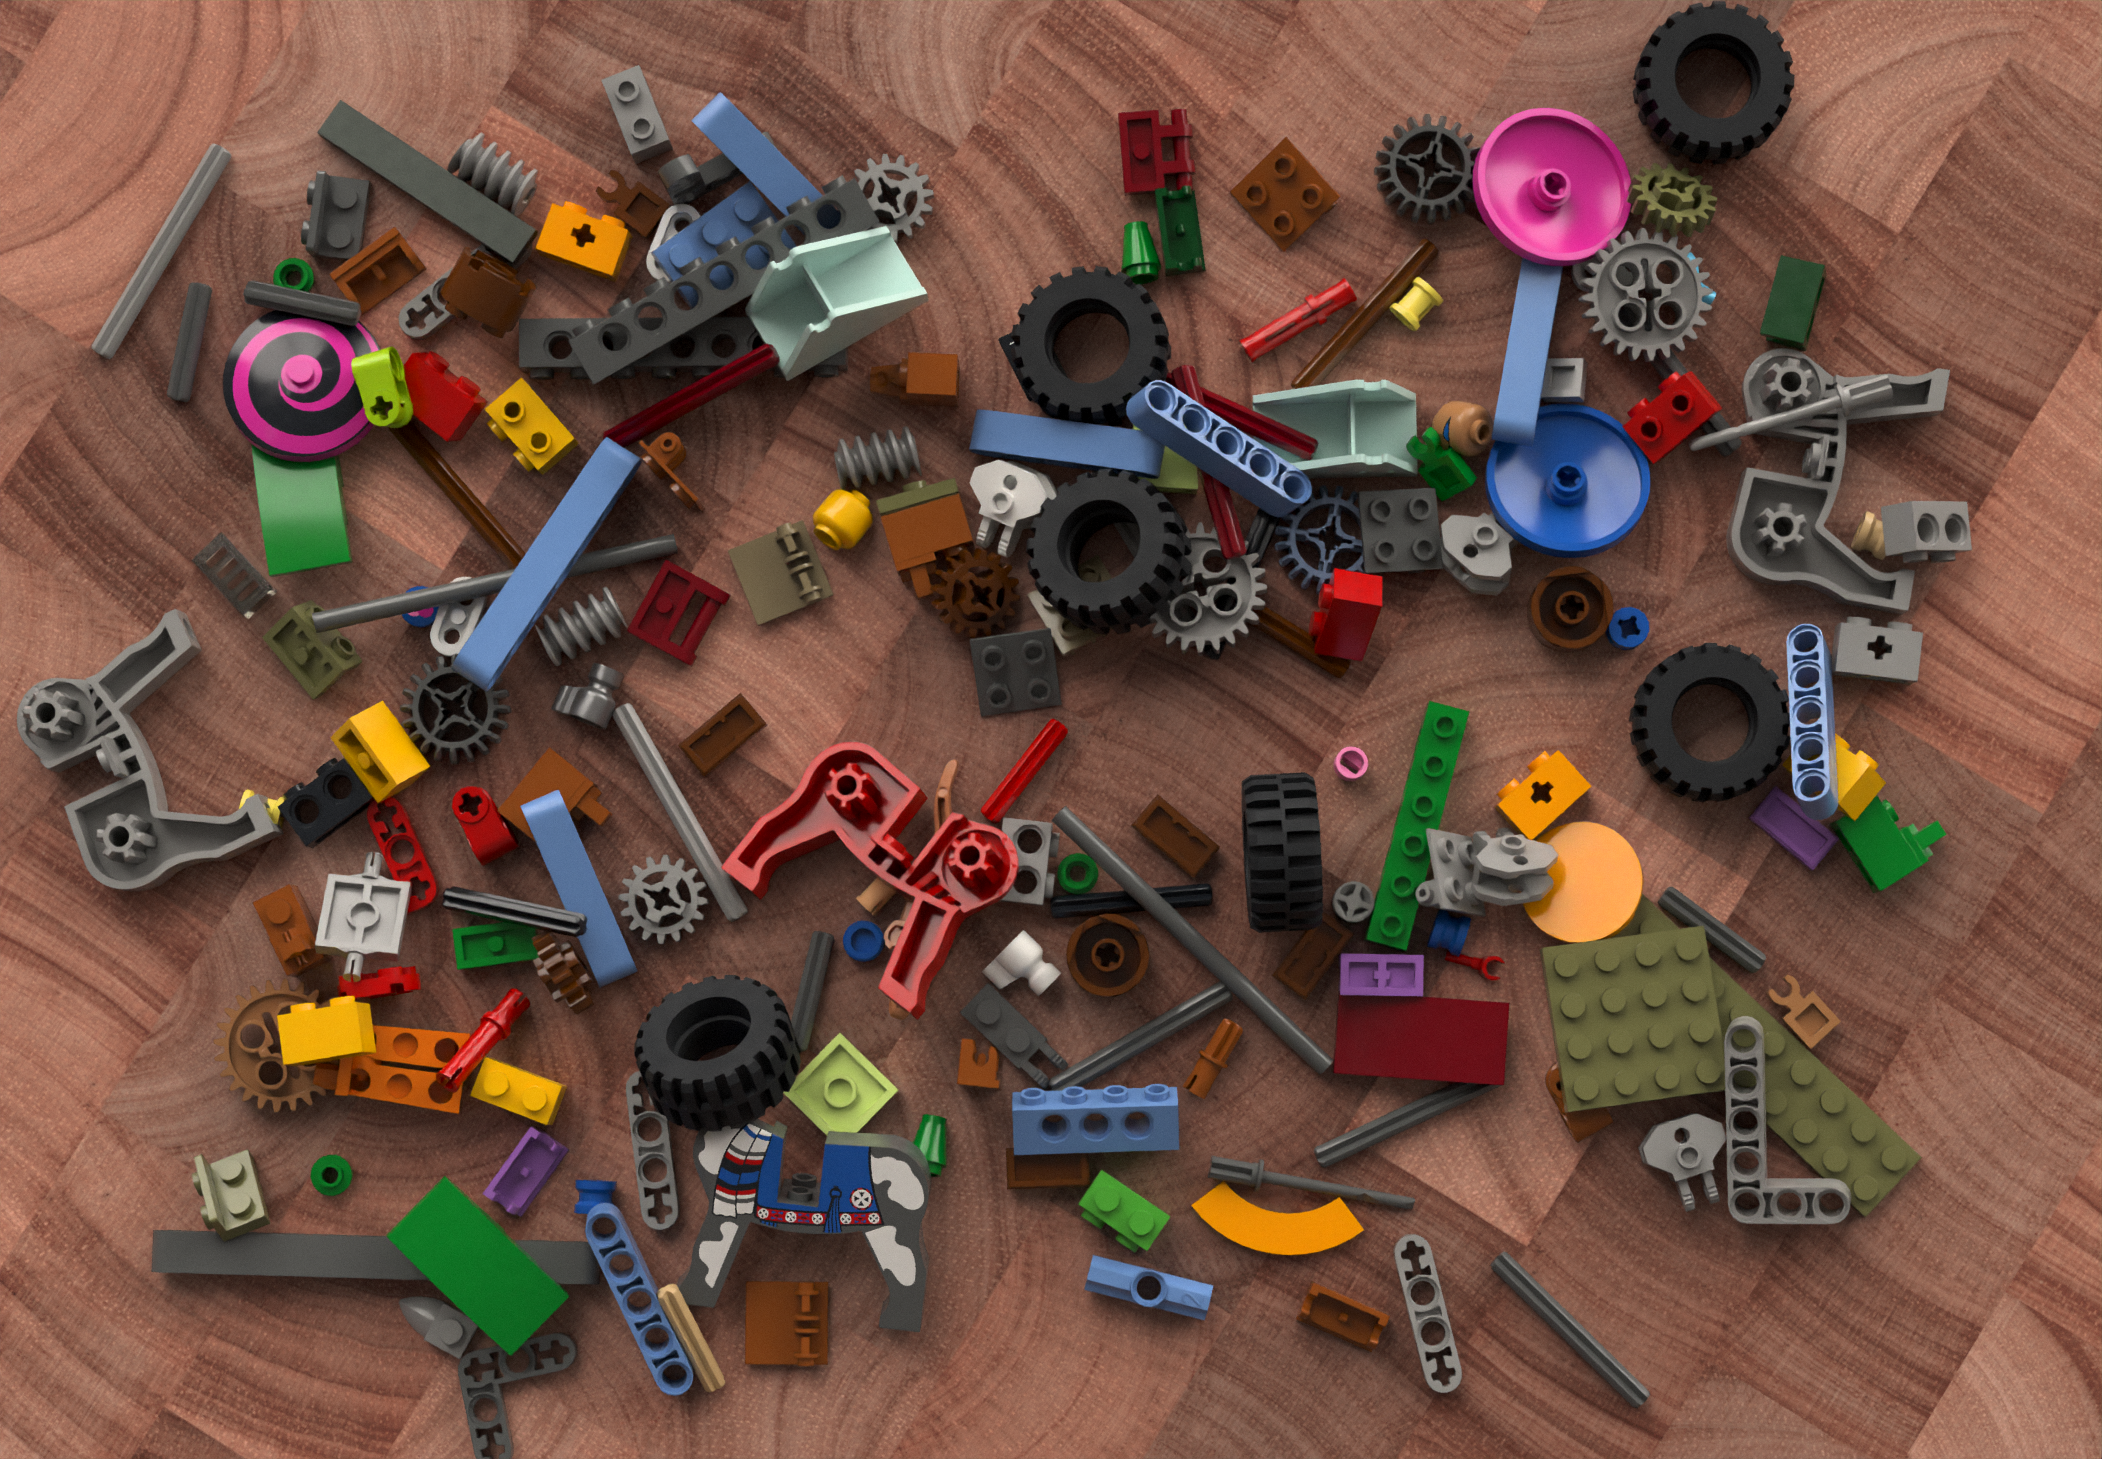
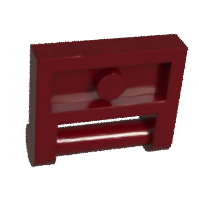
[627,560,731,667]

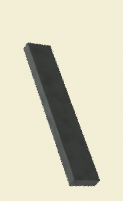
[317,100,538,266]

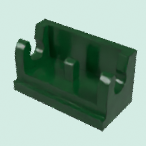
[1154,186,1206,277]
[1760,255,1827,351]

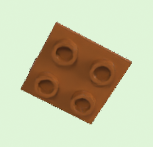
[1230,137,1341,251]
[639,432,705,512]
[745,1281,828,1366]

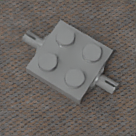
[315,852,411,982]

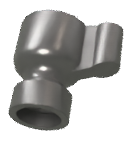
[551,663,624,730]

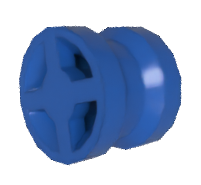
[1605,607,1649,650]
[1427,909,1471,957]
[574,1180,617,1214]

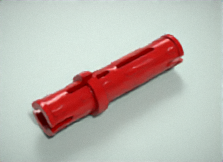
[1239,278,1357,363]
[436,988,530,1093]

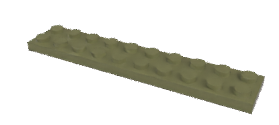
[1612,894,1922,1217]

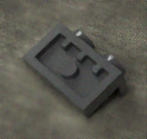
[301,170,371,261]

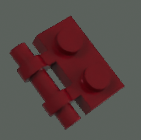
[1118,109,1196,196]

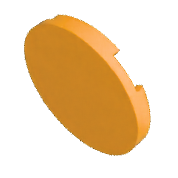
[1520,822,1644,944]

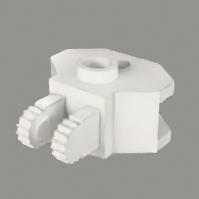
[969,460,1058,558]

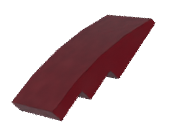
[1333,991,1510,1085]

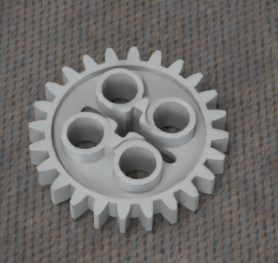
[1578,228,1713,363]
[1148,522,1267,656]

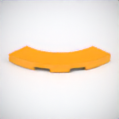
[1191,1181,1364,1255]

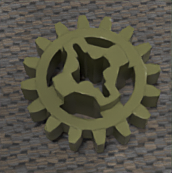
[1627,163,1717,237]

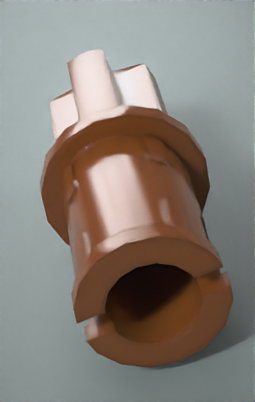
[1182,1018,1243,1099]

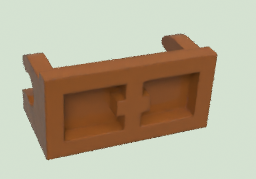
[329,227,427,316]
[957,1038,1001,1089]
[1296,1281,1390,1352]

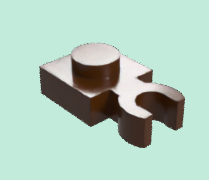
[596,170,671,240]

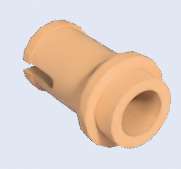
[856,878,896,916]

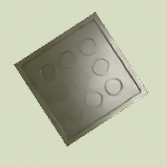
[1539,926,1725,1113]

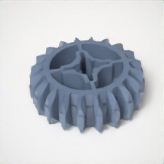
[1274,485,1368,595]

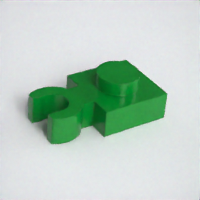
[1406,427,1477,501]

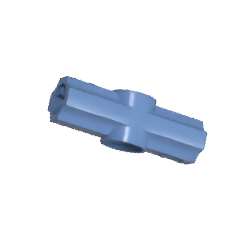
[1084,1255,1213,1321]

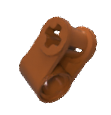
[1545,1063,1613,1143]

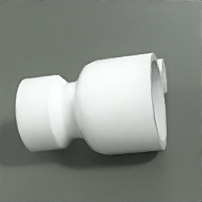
[982,930,1061,996]

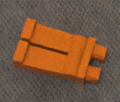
[313,1025,470,1114]

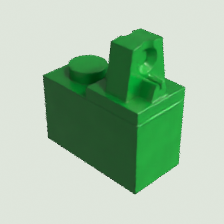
[1830,796,1947,893]

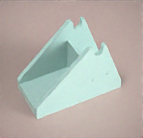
[745,226,928,381]
[1252,380,1418,479]

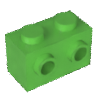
[1078,1169,1170,1253]

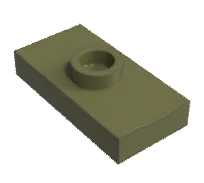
[876,478,959,517]

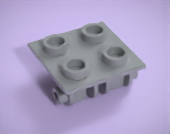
[1415,828,1486,917]

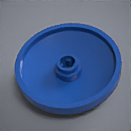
[1485,404,1650,558]

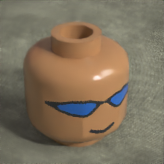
[1432,401,1493,456]

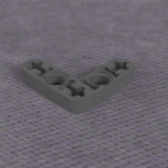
[658,132,778,205]
[458,1333,578,1459]

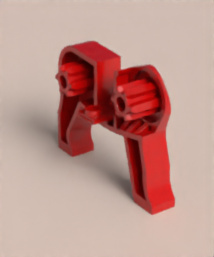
[721,742,1019,1020]

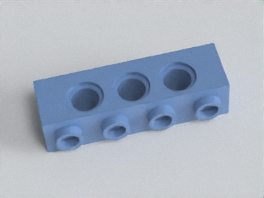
[1012,1084,1179,1155]

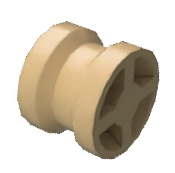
[1851,511,1885,560]

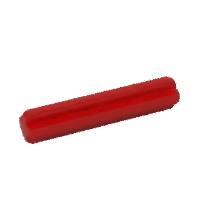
[981,718,1068,824]

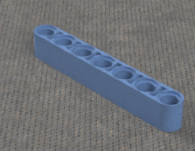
[451,437,642,691]

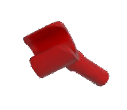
[1445,950,1505,980]

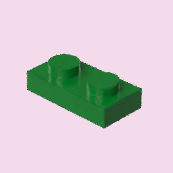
[452,922,539,970]

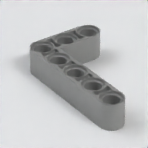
[1724,1016,1851,1224]

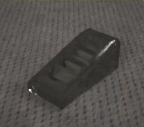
[192,532,278,619]

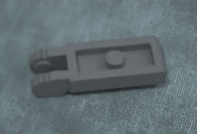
[960,983,1069,1089]

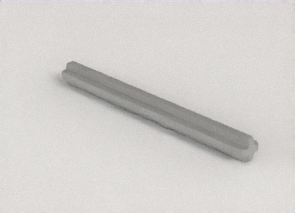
[92,143,231,359]
[612,703,748,922]

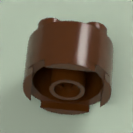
[440,247,536,338]
[1527,566,1614,653]
[1066,914,1149,997]

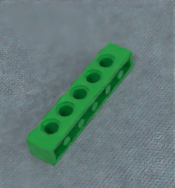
[1364,701,1469,952]

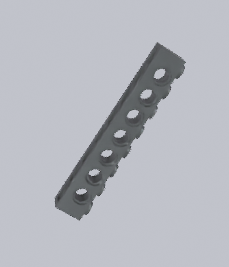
[568,175,879,385]
[519,317,848,380]

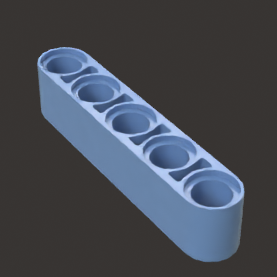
[691,92,840,234]
[1492,257,1563,446]
[1126,380,1312,517]
[969,410,1165,479]
[1786,624,1839,820]
[520,790,637,988]
[585,1203,693,1396]

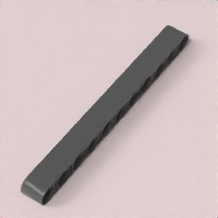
[151,1230,600,1284]

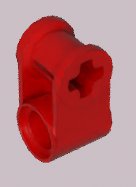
[452,786,519,867]

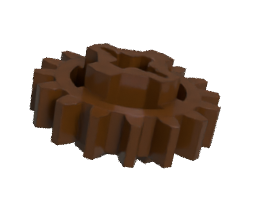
[930,548,1020,638]
[531,931,594,1015]

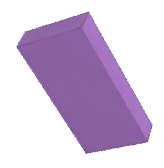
[1748,786,1839,871]

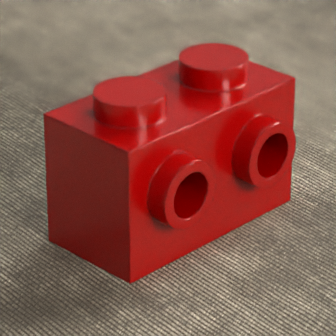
[401,351,488,442]
[1622,371,1723,464]
[1309,568,1383,661]

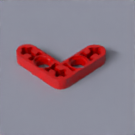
[367,797,439,916]

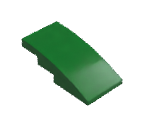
[251,444,353,577]
[386,1176,569,1356]

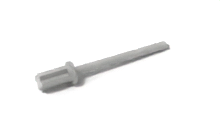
[1688,375,1894,451]

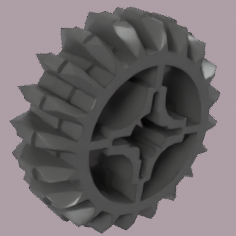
[1374,114,1480,225]
[400,654,512,765]

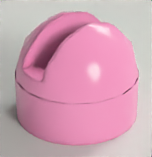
[1333,747,1368,781]

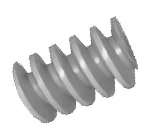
[447,132,538,217]
[834,426,922,490]
[535,587,628,666]

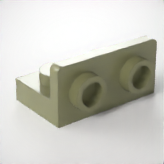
[262,600,362,700]
[192,1149,270,1242]

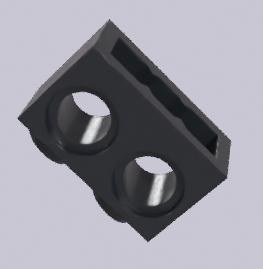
[278,758,375,848]

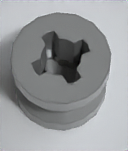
[1332,881,1374,923]

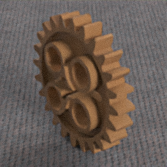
[213,978,339,1112]

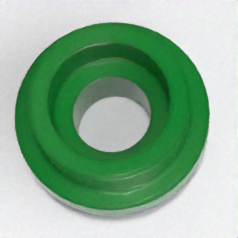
[273,258,315,292]
[1057,853,1098,894]
[311,1154,353,1196]

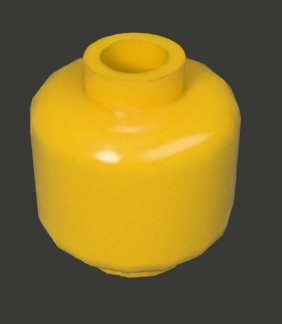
[813,489,873,550]

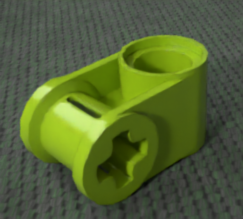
[351,346,413,428]

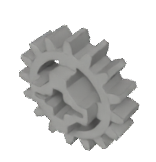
[854,154,934,244]
[619,855,709,944]

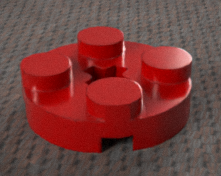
[337,966,422,1001]

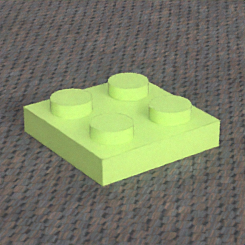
[783,1033,899,1135]

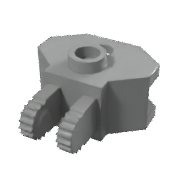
[1440,512,1519,596]
[1471,827,1558,906]
[1638,1113,1727,1212]

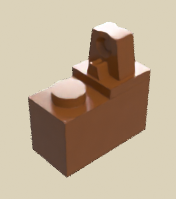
[870,352,960,407]
[881,494,974,600]
[497,747,612,842]
[252,884,333,977]

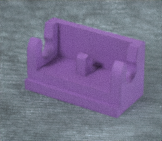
[1338,954,1424,996]
[483,1126,569,1217]

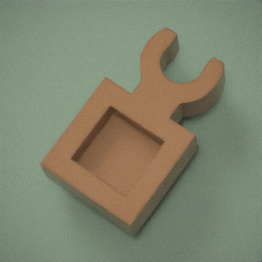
[1766,975,1841,1049]

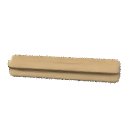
[657,1283,725,1393]

